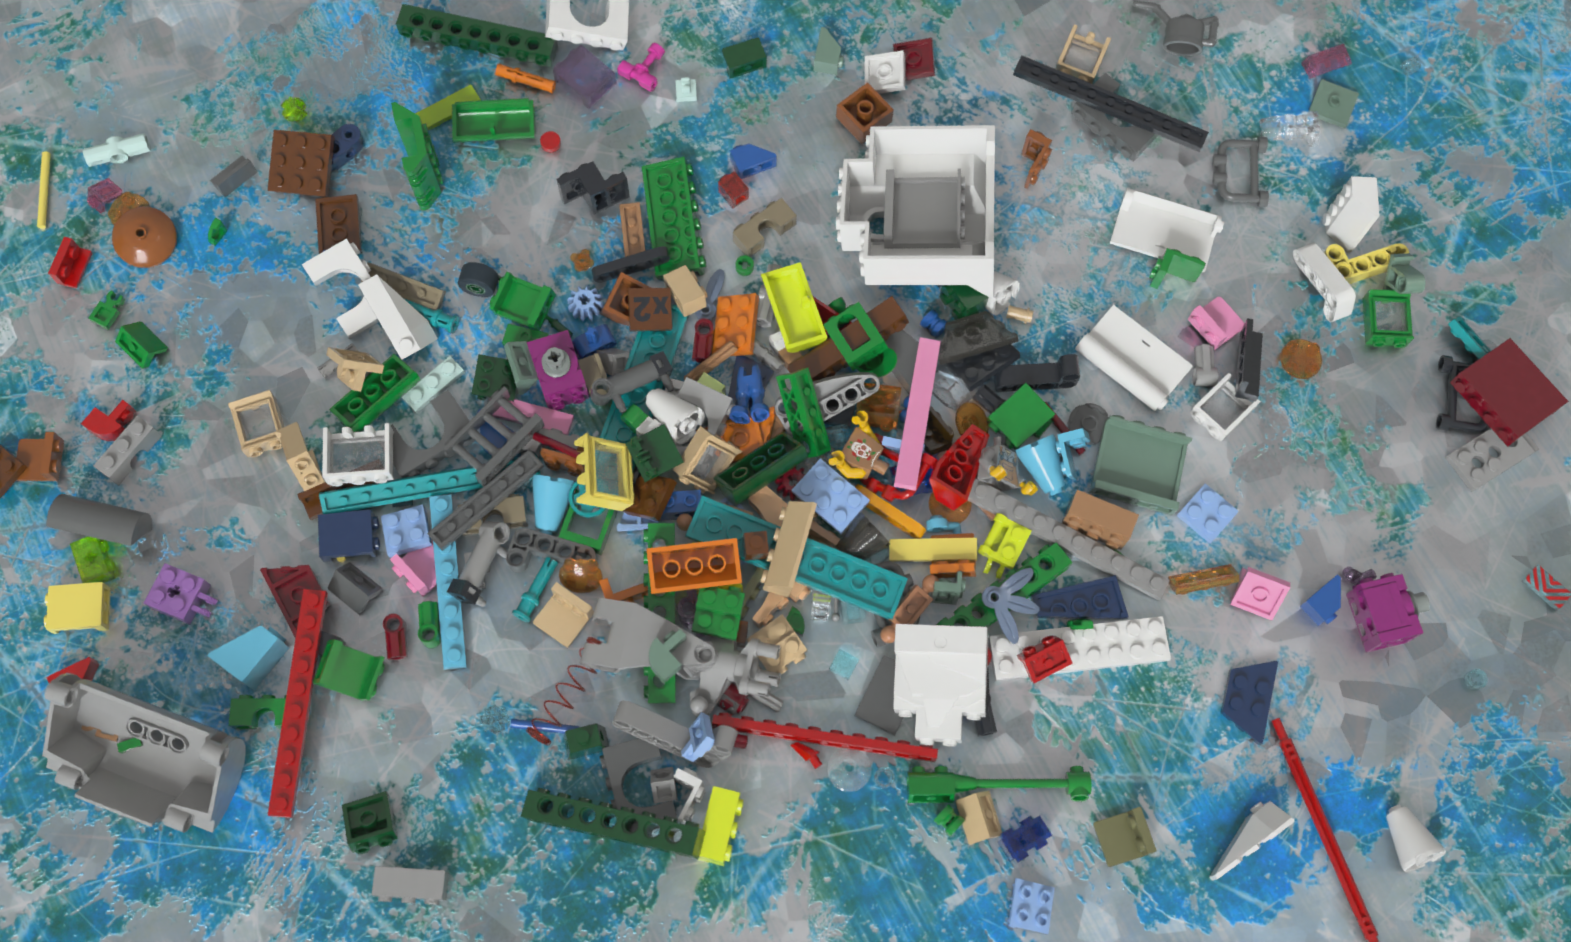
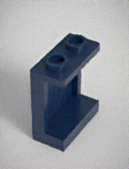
[318,509,380,563]

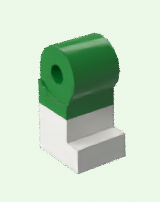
[620,404,661,436]

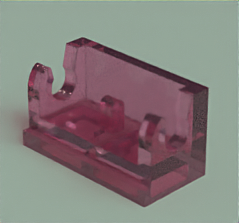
[1301,43,1352,79]

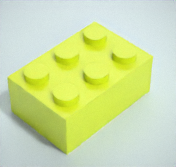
[697,786,744,866]

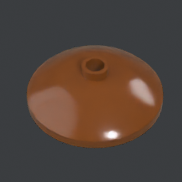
[112,207,177,268]

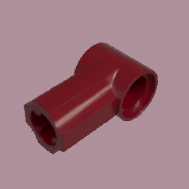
[692,318,714,363]
[383,614,408,660]

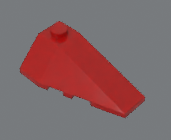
[929,424,990,511]

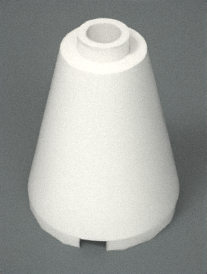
[986,271,1020,316]
[646,389,705,445]
[1386,805,1446,872]

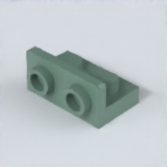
[930,571,966,605]

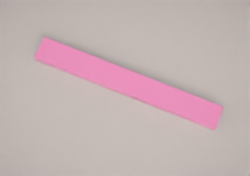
[894,337,941,490]

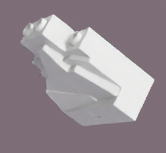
[893,624,988,746]

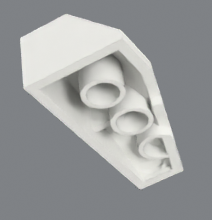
[358,275,438,360]

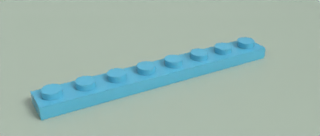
[429,495,466,670]

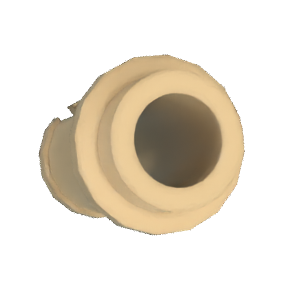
[1006,305,1034,324]

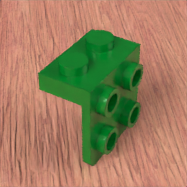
[1149,248,1206,289]

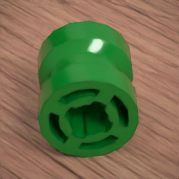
[933,804,965,836]

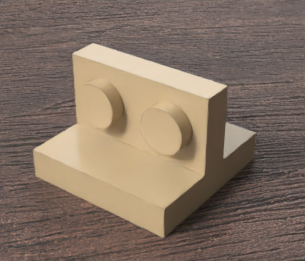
[326,347,384,392]

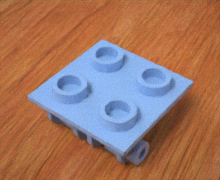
[1007,878,1055,934]

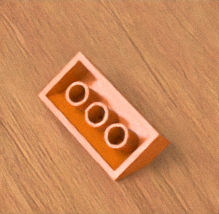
[647,538,742,594]

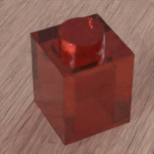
[718,171,749,209]

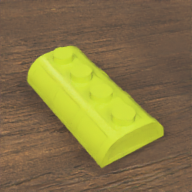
[760,262,827,353]

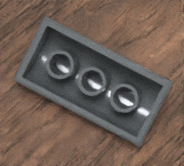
[46,494,152,546]

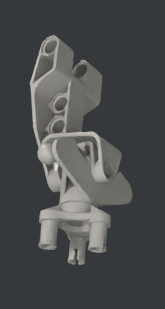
[580,598,781,717]

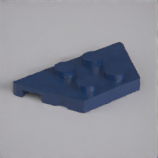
[1220,661,1278,745]

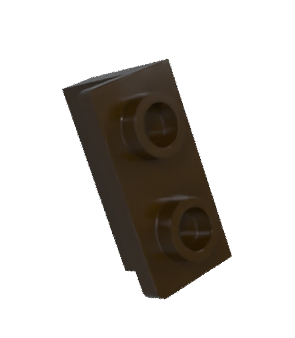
[924,406,954,456]

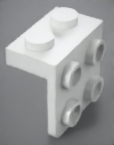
[674,767,706,824]

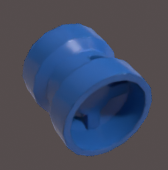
[920,309,949,339]

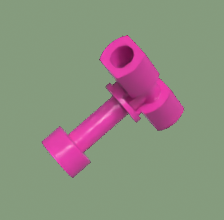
[617,43,665,92]

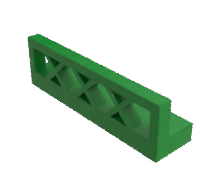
[776,368,831,458]

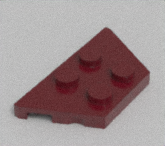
[260,565,330,638]

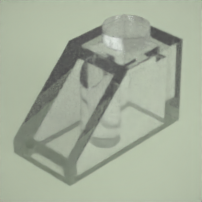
[932,370,973,411]

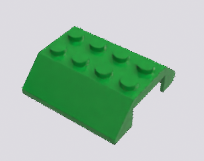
[391,102,443,210]

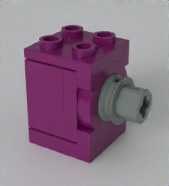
[527,330,589,410]
[1346,573,1430,653]

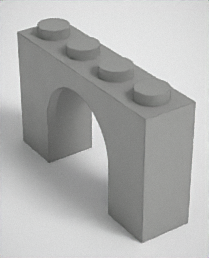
[675,377,736,478]

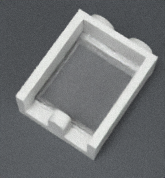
[1190,373,1261,442]

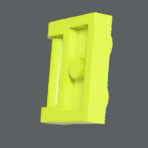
[978,513,1032,570]

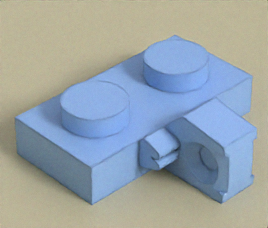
[681,712,715,762]

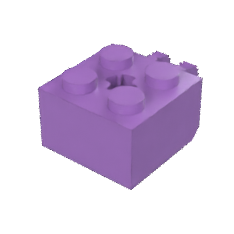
[144,563,218,625]

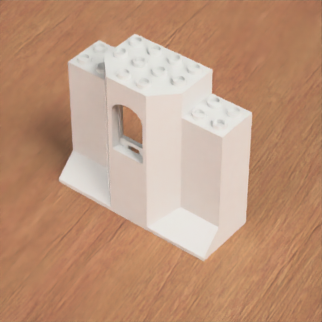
[836,125,995,297]

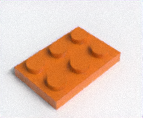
[712,293,759,356]

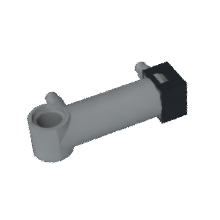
[447,521,510,607]

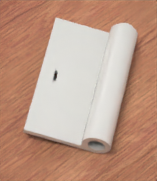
[1075,305,1193,411]

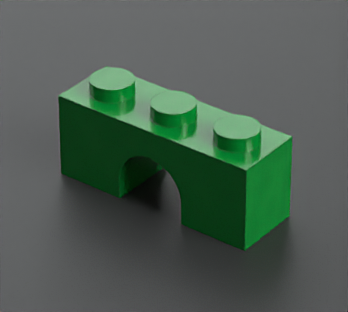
[228,695,286,729]

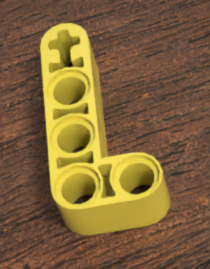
[1324,243,1409,284]

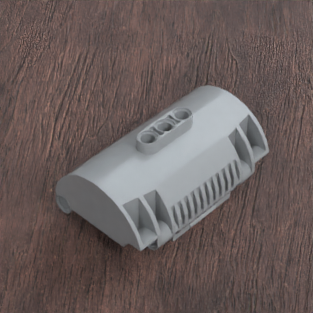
[43,673,245,833]

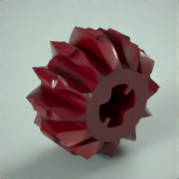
[775,466,807,501]

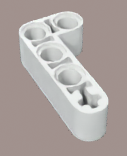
[1293,242,1356,322]

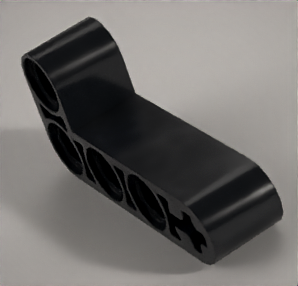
[994,354,1080,392]

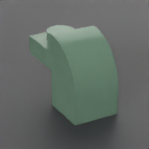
[649,629,686,684]

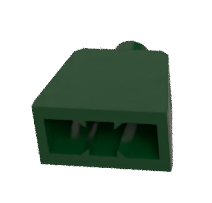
[563,723,609,760]

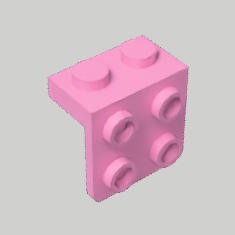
[1188,297,1245,350]
[390,540,437,597]

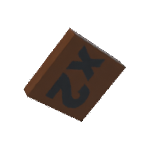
[627,288,672,331]

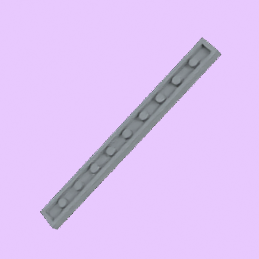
[968,479,1170,601]

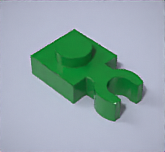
[88,290,125,330]

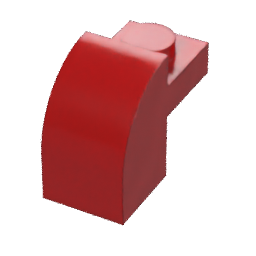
[81,400,136,441]

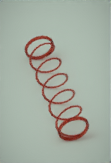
[526,637,602,746]

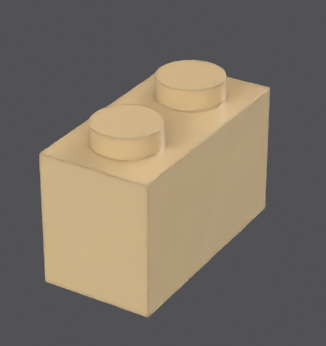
[663,265,708,317]

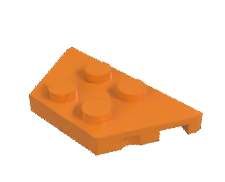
[696,406,776,463]

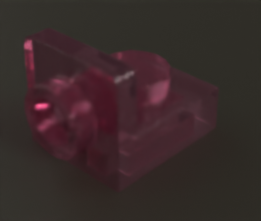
[87,178,122,214]

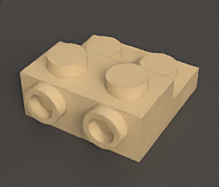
[746,614,808,675]

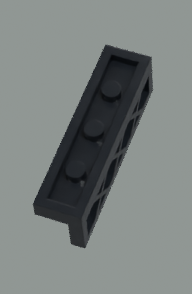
[1235,318,1263,402]

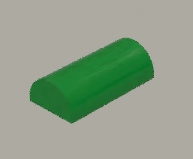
[329,354,421,432]

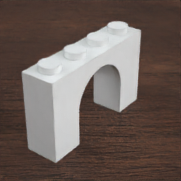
[545,0,629,50]
[302,239,379,339]

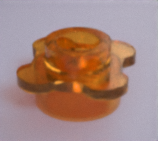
[570,249,594,272]

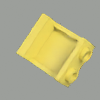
[44,582,111,634]

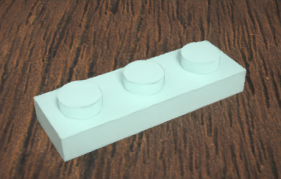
[402,356,465,414]

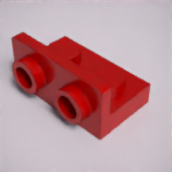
[48,236,92,289]
[1017,635,1073,683]

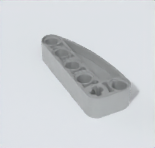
[775,372,880,435]

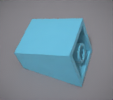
[207,625,289,691]

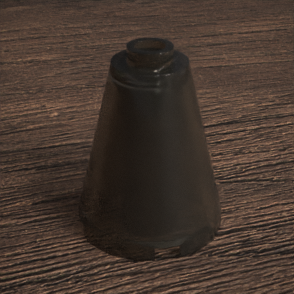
[835,512,891,561]

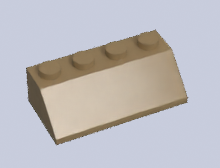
[760,501,817,597]

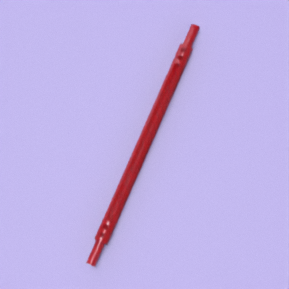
[1271,718,1379,942]

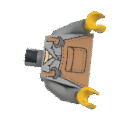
[977,437,1038,496]

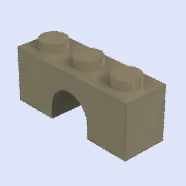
[733,198,797,257]
[457,494,528,536]

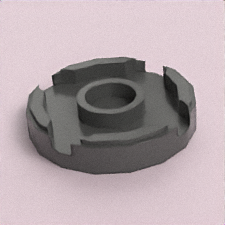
[1067,403,1108,445]

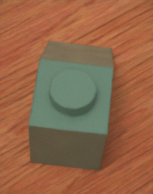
[814,27,844,75]

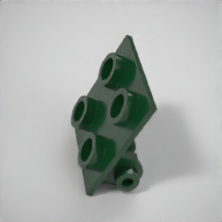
[471,354,516,402]
[626,424,684,482]

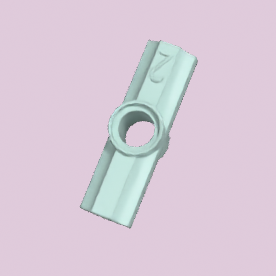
[83,133,151,167]

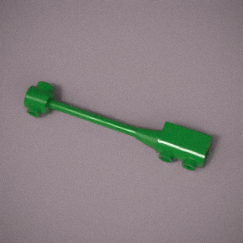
[907,766,1092,803]

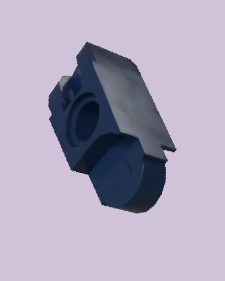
[331,124,364,171]

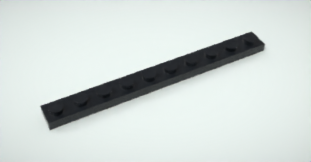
[1013,55,1209,152]

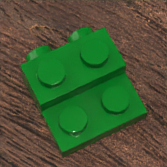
[692,586,745,641]

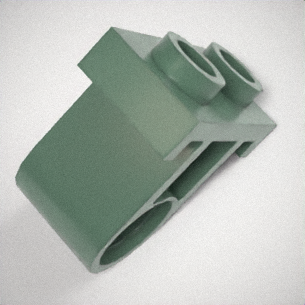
[1383,253,1426,294]

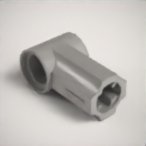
[1193,344,1218,387]

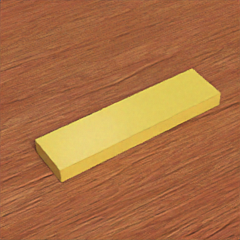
[889,538,977,562]

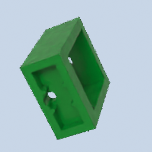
[559,489,618,555]

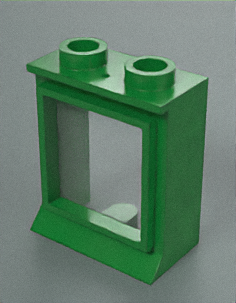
[1362,289,1414,348]

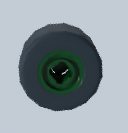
[458,262,499,297]

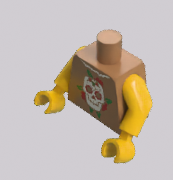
[829,411,890,479]

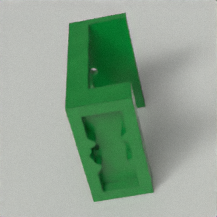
[823,302,888,371]

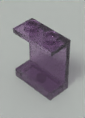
[553,45,617,109]

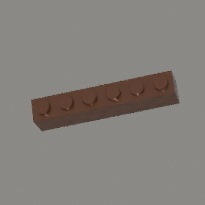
[787,296,909,382]

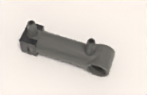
[590,351,674,413]

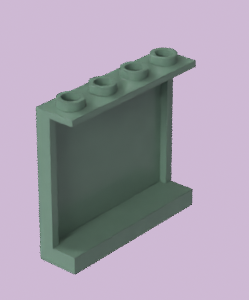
[1089,415,1192,515]

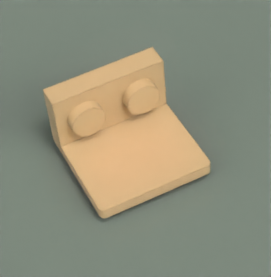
[533,582,594,648]

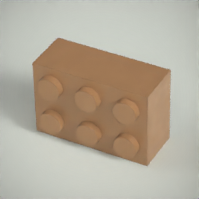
[1062,490,1139,550]

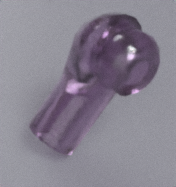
[1342,566,1377,585]

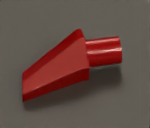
[790,742,823,769]

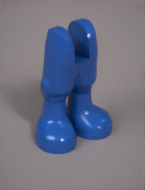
[729,365,770,424]

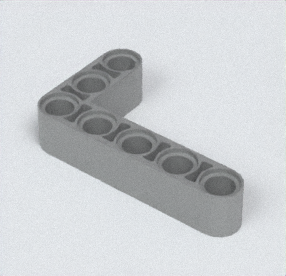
[612,701,738,768]

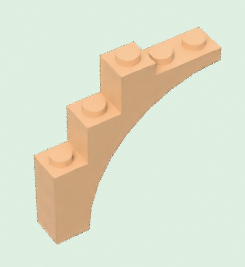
[748,486,811,629]

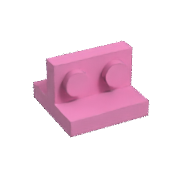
[1230,567,1291,620]

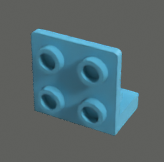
[1055,428,1091,481]

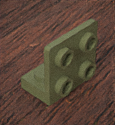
[1093,806,1157,867]

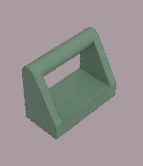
[504,341,538,395]

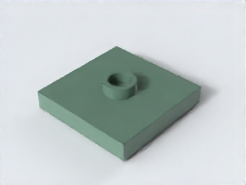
[1307,79,1359,129]

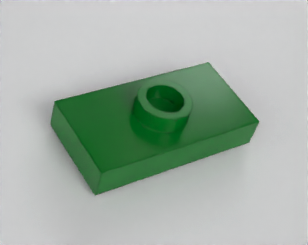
[502,324,549,346]

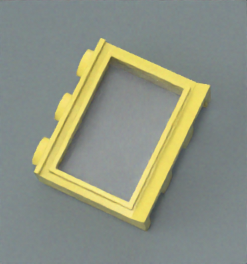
[574,433,635,511]

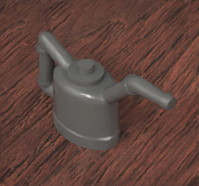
[1132,0,1219,56]

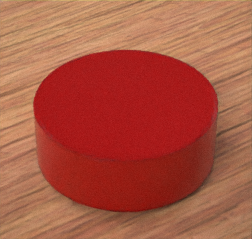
[540,131,561,153]

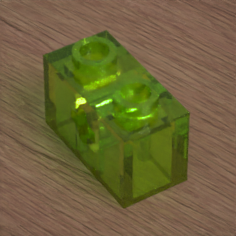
[70,536,116,583]

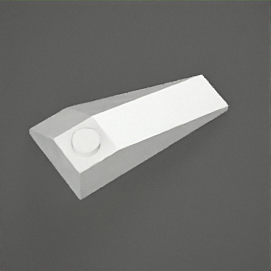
[1210,801,1294,881]

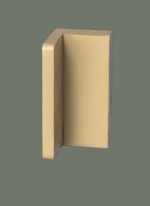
[956,791,1003,845]

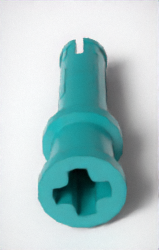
[403,298,460,334]
[512,557,558,622]

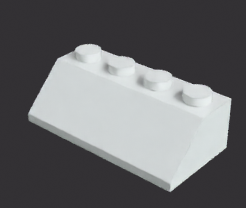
[1323,176,1380,253]

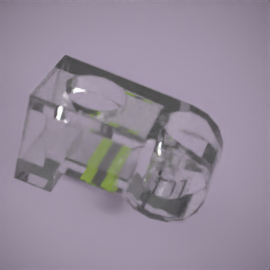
[811,589,832,621]

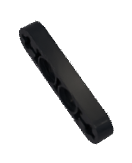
[591,246,670,283]

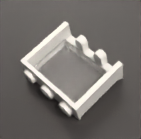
[322,423,394,486]

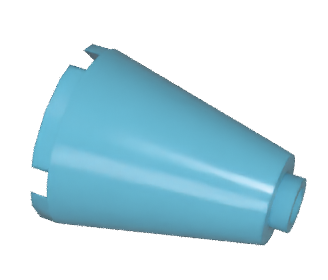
[1015,434,1065,496]
[532,475,575,535]

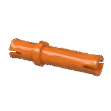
[495,63,556,93]

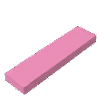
[493,399,574,435]

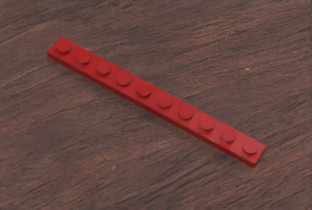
[268,589,328,818]
[712,712,938,763]

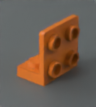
[930,533,976,579]

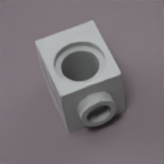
[650,767,677,803]

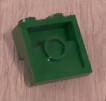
[342,791,398,854]

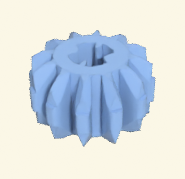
[567,285,603,321]

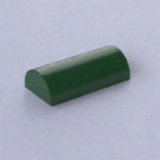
[713,431,808,506]

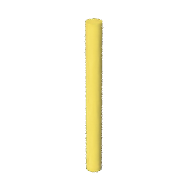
[37,151,51,229]

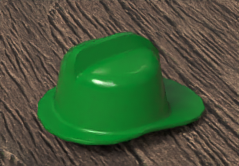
[856,347,897,377]

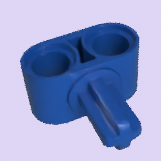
[572,324,617,359]

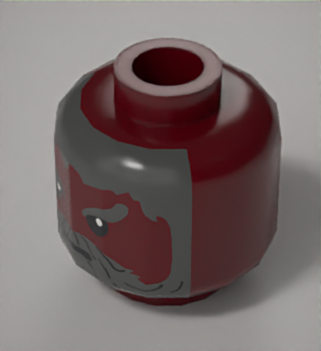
[717,682,750,715]

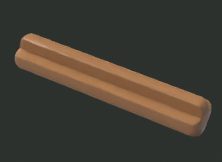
[684,341,738,382]

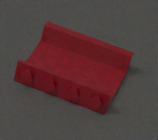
[1450,338,1569,447]

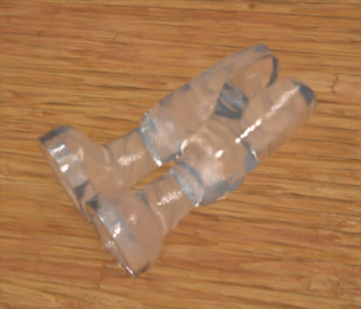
[1259,111,1320,147]

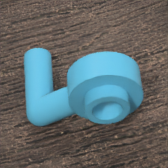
[926,515,962,534]

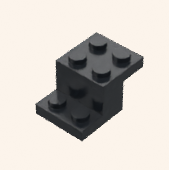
[556,161,630,215]

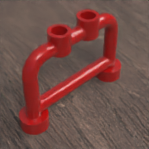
[859,433,938,502]

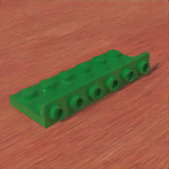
[641,157,707,280]

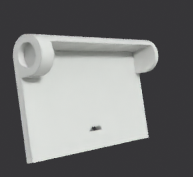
[1110,188,1224,272]

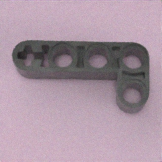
[506,528,598,573]

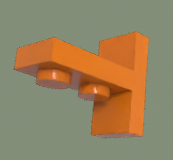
[599,578,656,603]

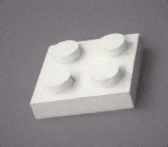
[865,51,905,94]

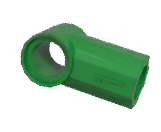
[418,601,441,649]

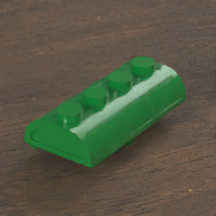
[452,98,536,143]

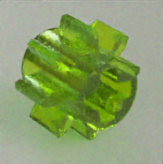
[281,96,308,123]

